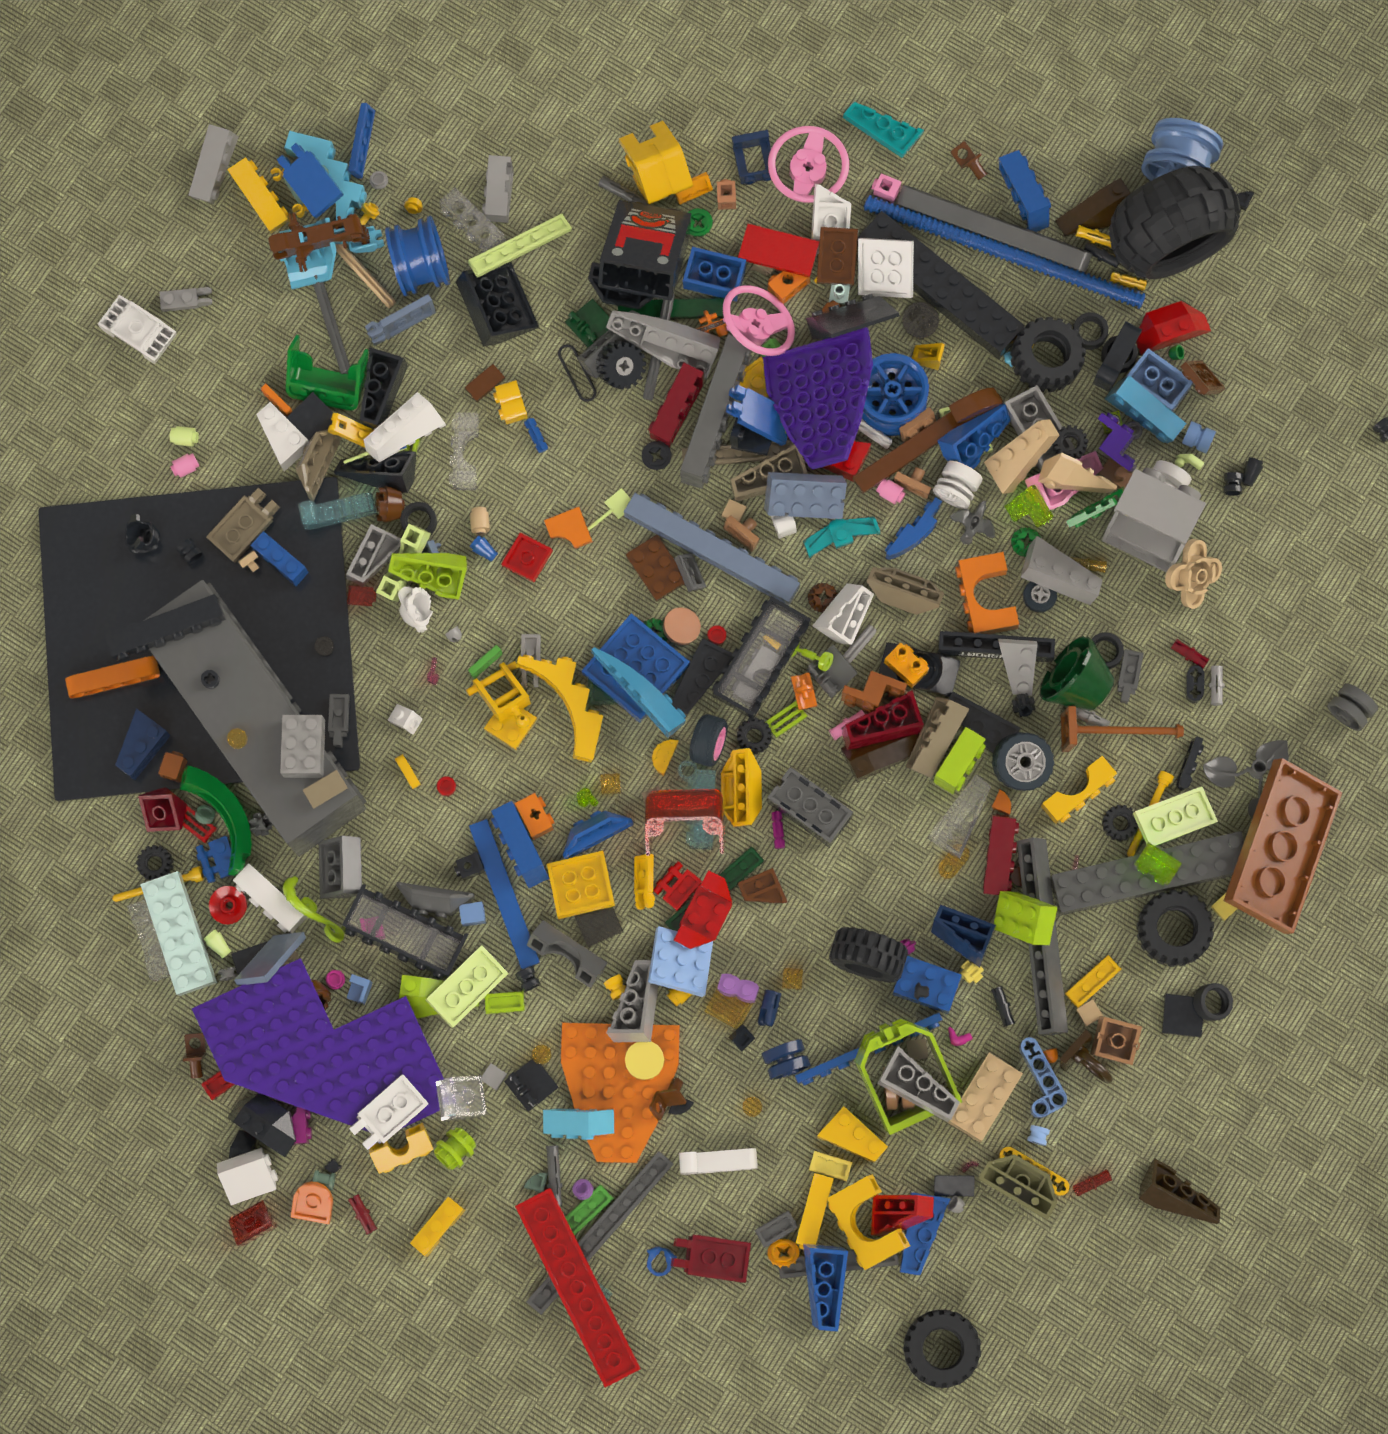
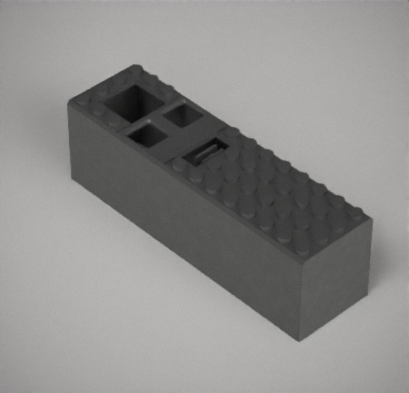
[143,580,367,857]

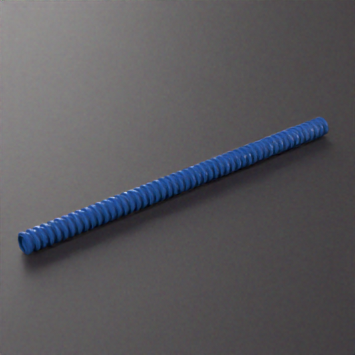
[864,195,1146,309]

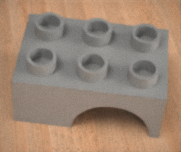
[1102,468,1206,573]

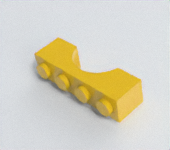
[1041,756,1117,824]

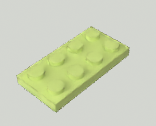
[1133,786,1218,849]
[425,945,509,1028]

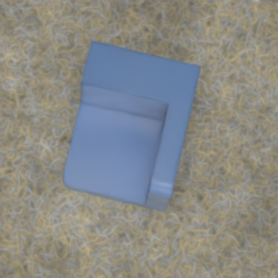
[459,902,486,927]
[347,974,373,1005]

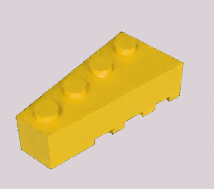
[227,157,289,234]

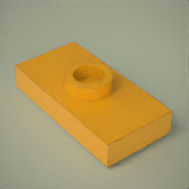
[675,172,713,205]

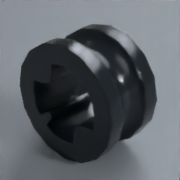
[201,670,220,689]

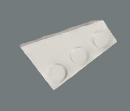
[256,402,309,472]

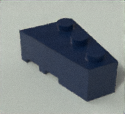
[115,708,171,780]
[931,904,996,968]

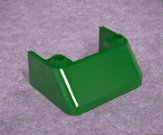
[286,334,369,411]

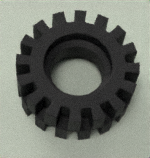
[1052,425,1088,459]
[737,718,772,754]
[1102,805,1138,842]
[136,845,174,881]

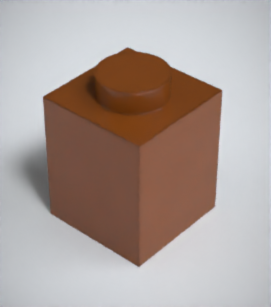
[158,751,187,783]

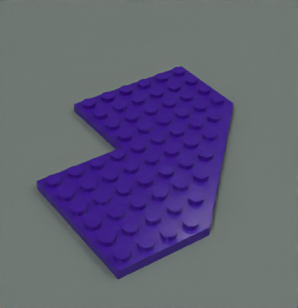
[192,958,455,1132]

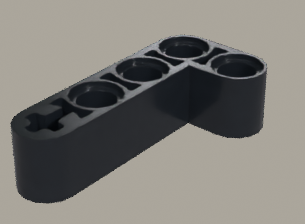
[1092,321,1142,392]

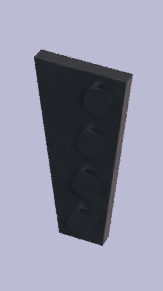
[672,638,733,715]
[949,691,1021,753]

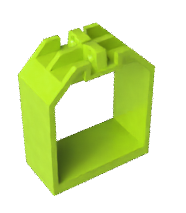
[854,1018,962,1135]

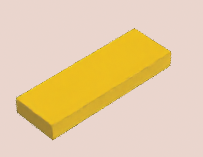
[1065,955,1121,1008]

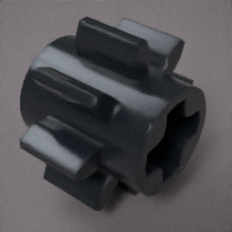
[1011,693,1036,717]

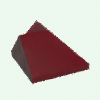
[138,787,187,832]

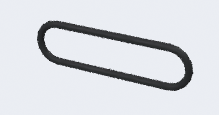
[558,344,597,402]

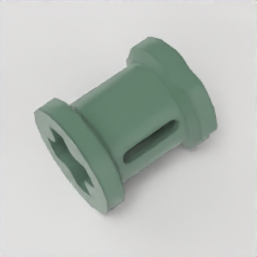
[313,1170,336,1191]

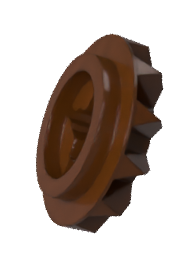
[808,583,838,613]

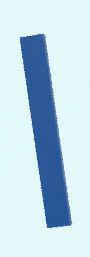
[469,819,540,969]

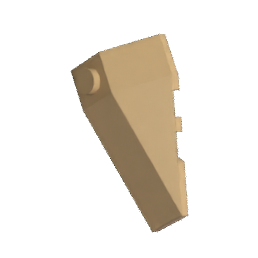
[1038,453,1117,493]

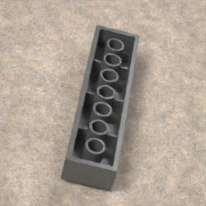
[680,334,752,489]

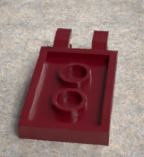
[671,1234,751,1283]

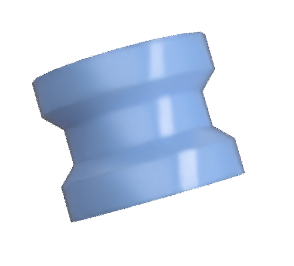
[1027,1125,1050,1146]

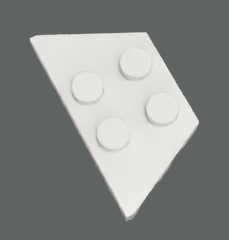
[811,184,851,256]

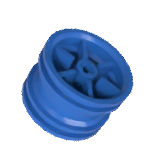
[385,215,450,297]
[862,353,929,436]

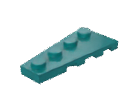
[843,102,924,158]

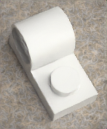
[771,513,797,539]

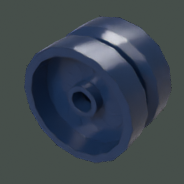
[761,1039,811,1080]

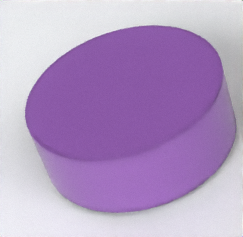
[572,1179,593,1200]

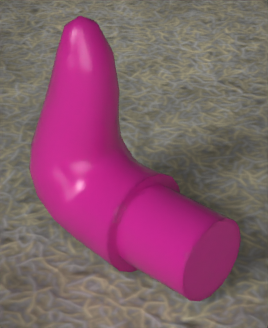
[948,1027,973,1046]

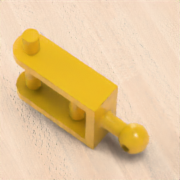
[466,661,531,728]

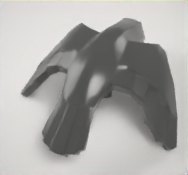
[950,500,995,545]

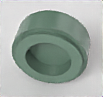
[195,805,215,824]

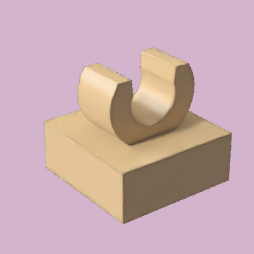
[238,551,259,572]

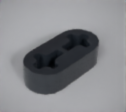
[1185,666,1205,703]

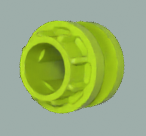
[434,1128,476,1170]

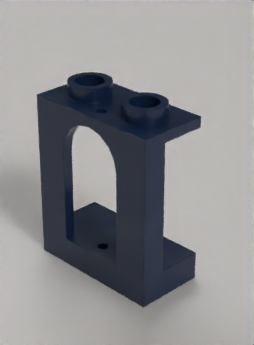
[732,130,777,185]

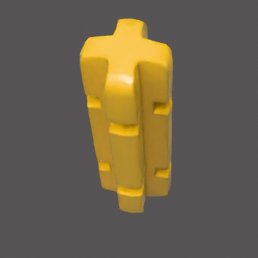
[1110,272,1147,291]

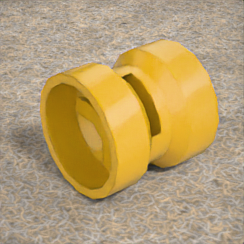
[603,974,626,1001]

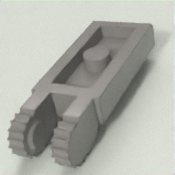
[160,287,212,312]
[521,634,541,687]

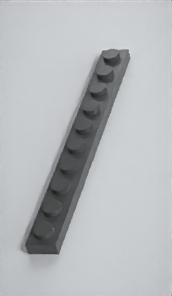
[526,1151,674,1315]

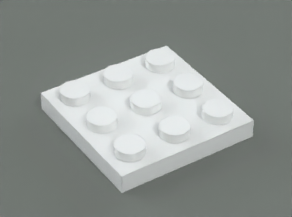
[858,238,914,298]

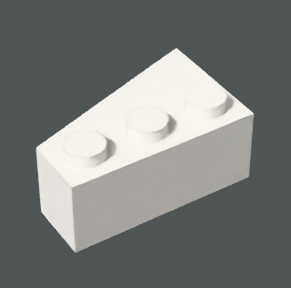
[812,584,874,645]

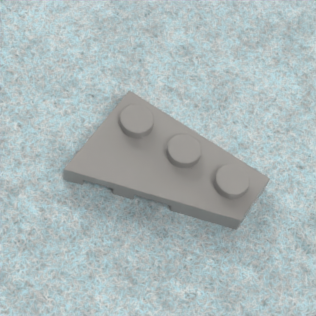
[998,639,1037,696]

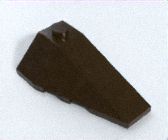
[1139,1158,1221,1224]

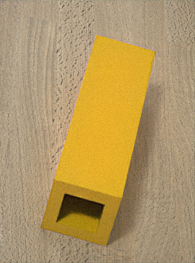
[796,1173,834,1250]

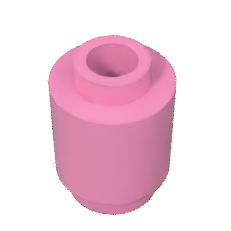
[170,453,199,478]
[876,479,906,505]

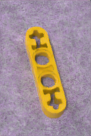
[999,1147,1069,1196]

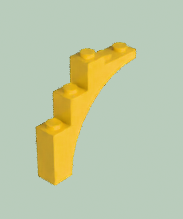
[516,655,603,763]

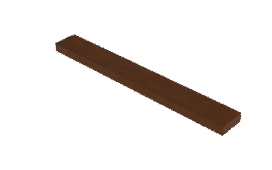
[852,412,983,494]

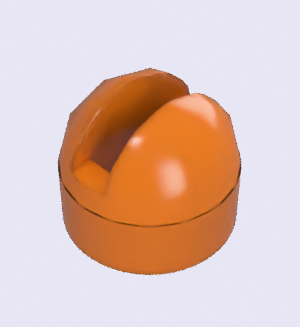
[1043,1048,1058,1063]

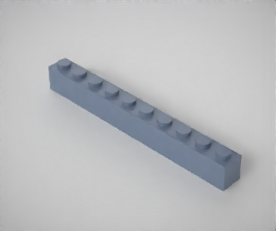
[624,493,800,606]

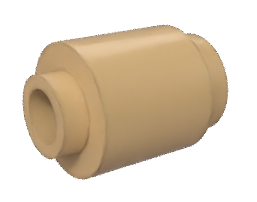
[470,507,490,536]

